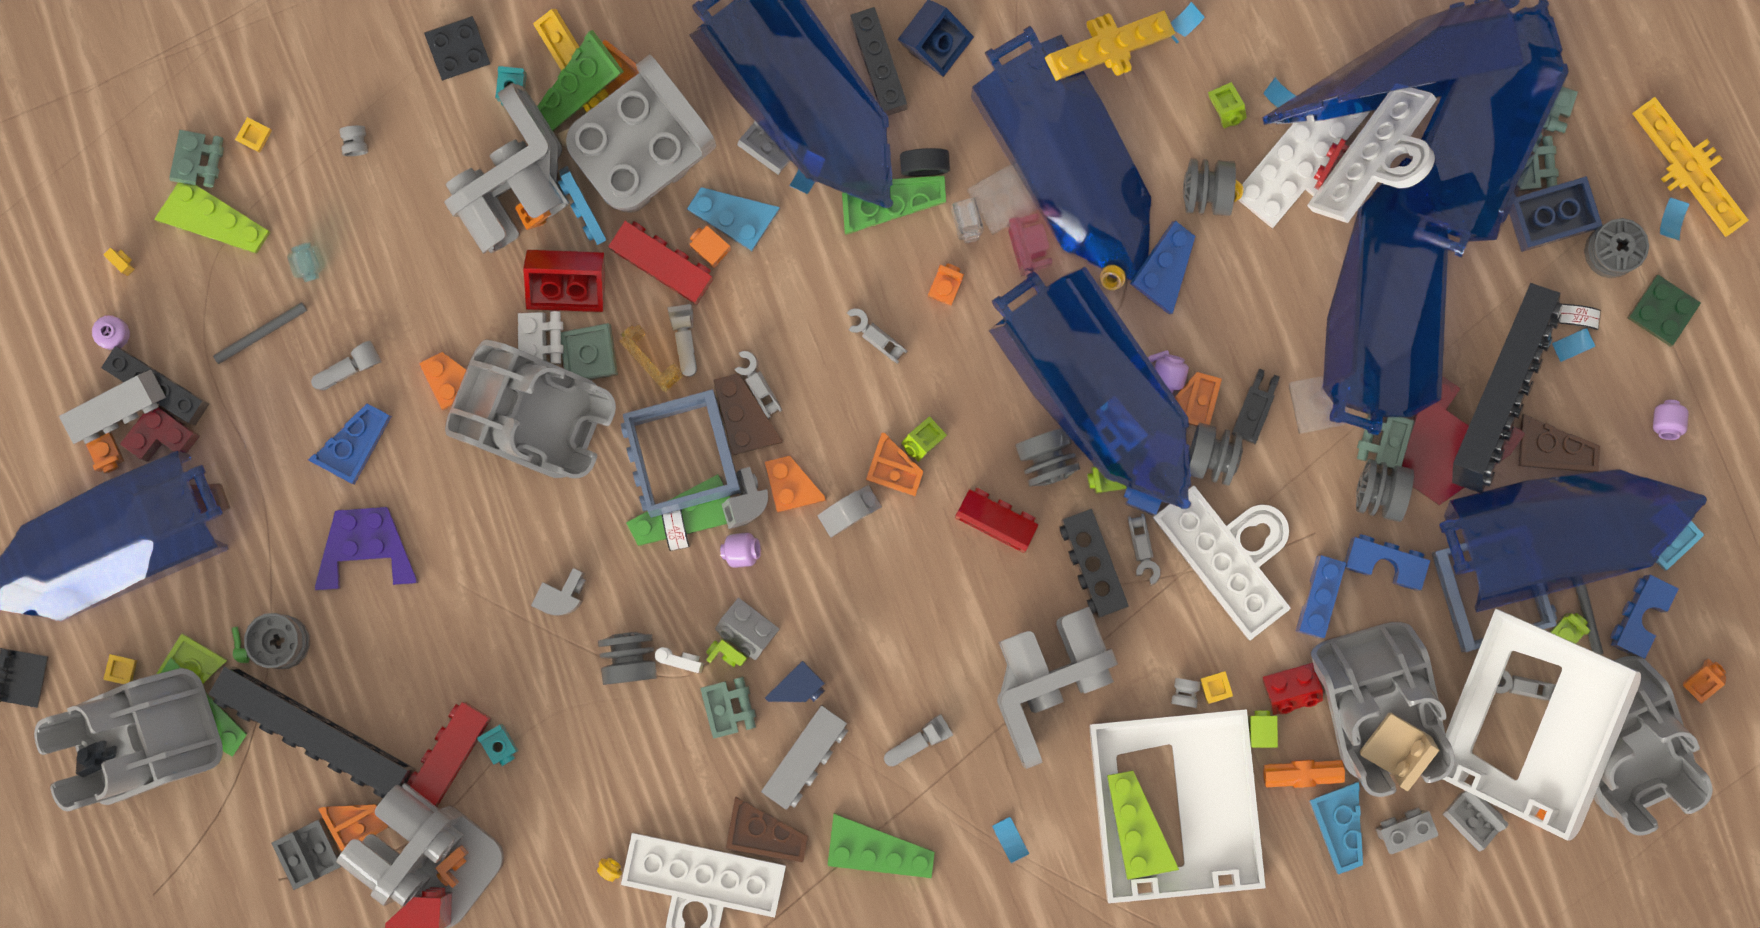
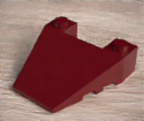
[1402,374,1525,505]

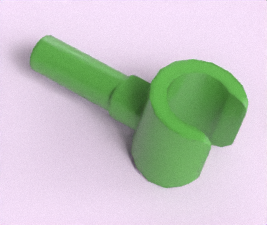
[232,627,250,663]

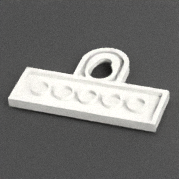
[1238,77,1372,229]
[1307,83,1437,223]
[1152,486,1291,641]
[621,833,786,928]

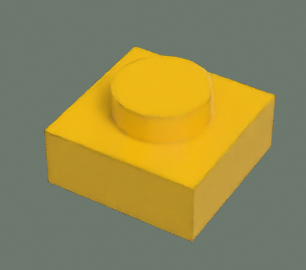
[235,117,272,153]
[103,248,135,276]
[103,654,137,684]
[1200,671,1233,704]

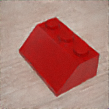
[523,250,605,312]
[955,487,1039,553]
[385,887,452,928]

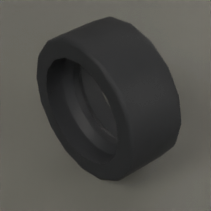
[900,148,950,177]

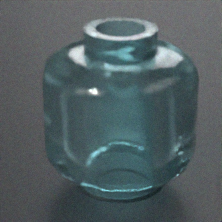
[287,242,325,282]

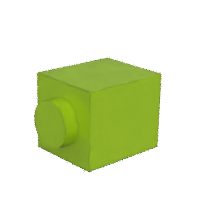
[1248,710,1278,748]

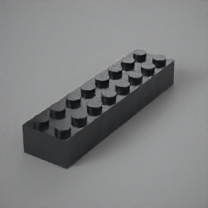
[1452,283,1563,494]
[209,667,416,798]

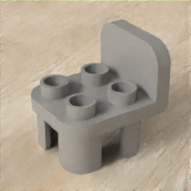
[566,54,716,213]
[444,83,570,254]
[445,339,616,478]
[997,607,1118,769]
[1311,622,1455,797]
[1549,656,1713,836]
[34,668,223,811]
[336,783,504,928]

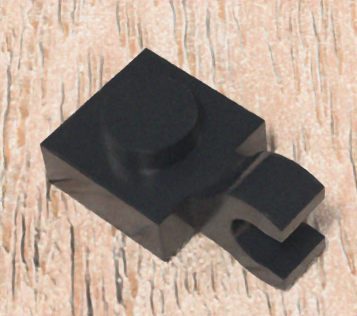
[76,740,117,778]

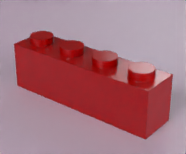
[608,221,713,305]
[407,702,492,807]

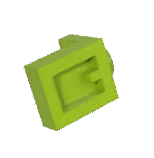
[1208,82,1247,129]
[901,416,947,462]
[1087,463,1126,494]
[1549,613,1591,644]
[706,639,748,667]

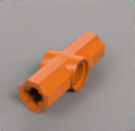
[1263,760,1345,788]

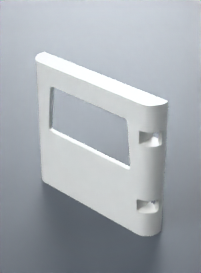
[1443,609,1641,841]
[1090,709,1266,903]

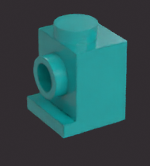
[495,66,527,106]
[477,724,519,766]

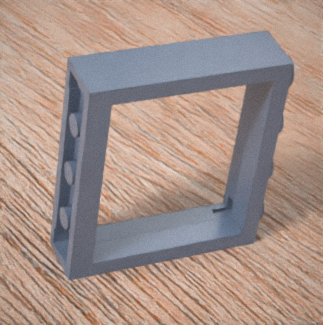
[621,389,741,518]
[1431,525,1557,652]

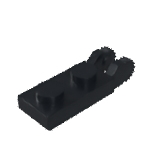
[1231,369,1280,444]

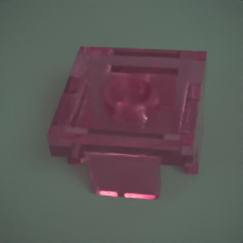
[1007,213,1053,276]

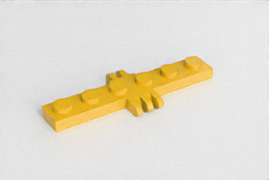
[533,9,609,112]
[1045,10,1175,81]
[1632,97,1749,237]

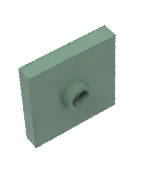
[561,323,618,380]

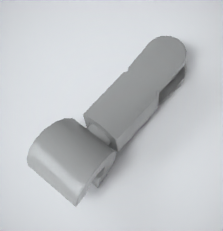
[667,304,697,377]
[847,308,908,364]
[311,341,382,390]
[735,351,783,419]
[1128,513,1160,586]
[1495,670,1556,701]
[884,714,953,766]

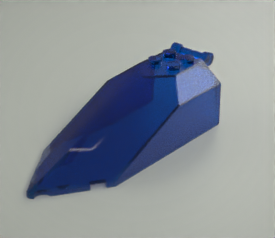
[689,0,893,208]
[1262,0,1524,125]
[1398,0,1569,258]
[971,26,1151,281]
[1323,158,1449,435]
[989,267,1192,509]
[0,451,229,621]
[1439,469,1707,612]

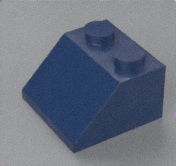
[897,0,974,77]
[765,661,825,702]

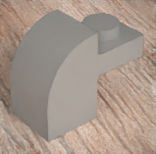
[722,467,768,529]
[817,485,882,537]
[531,568,586,616]

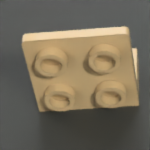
[1360,712,1439,791]

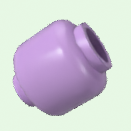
[92,315,130,350]
[1152,354,1189,394]
[1653,400,1689,440]
[720,532,761,568]

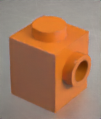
[689,226,731,268]

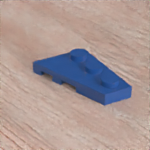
[1130,221,1195,314]
[308,404,392,485]

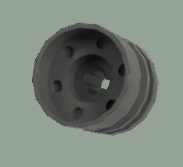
[1183,158,1236,216]
[1584,218,1649,278]
[1185,422,1243,486]
[1015,427,1081,487]
[1356,459,1414,522]
[244,613,310,669]
[598,632,657,685]

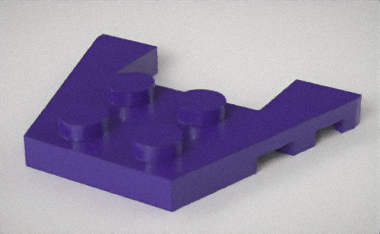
[315,507,418,590]

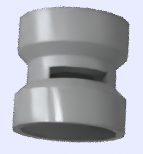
[339,125,368,156]
[1171,678,1201,708]

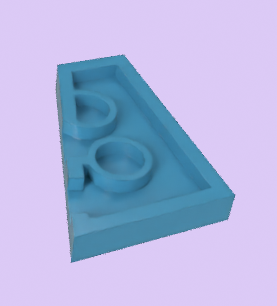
[558,166,606,245]
[687,187,780,251]
[1309,782,1363,874]

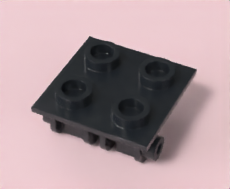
[424,16,490,81]
[0,648,48,708]

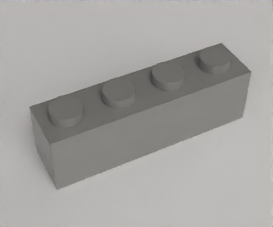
[59,370,166,444]
[761,705,848,810]

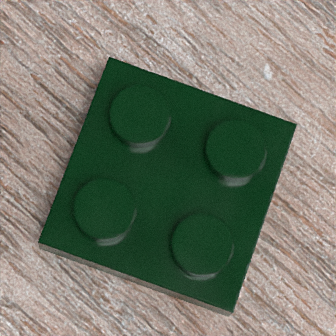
[1627,274,1701,347]

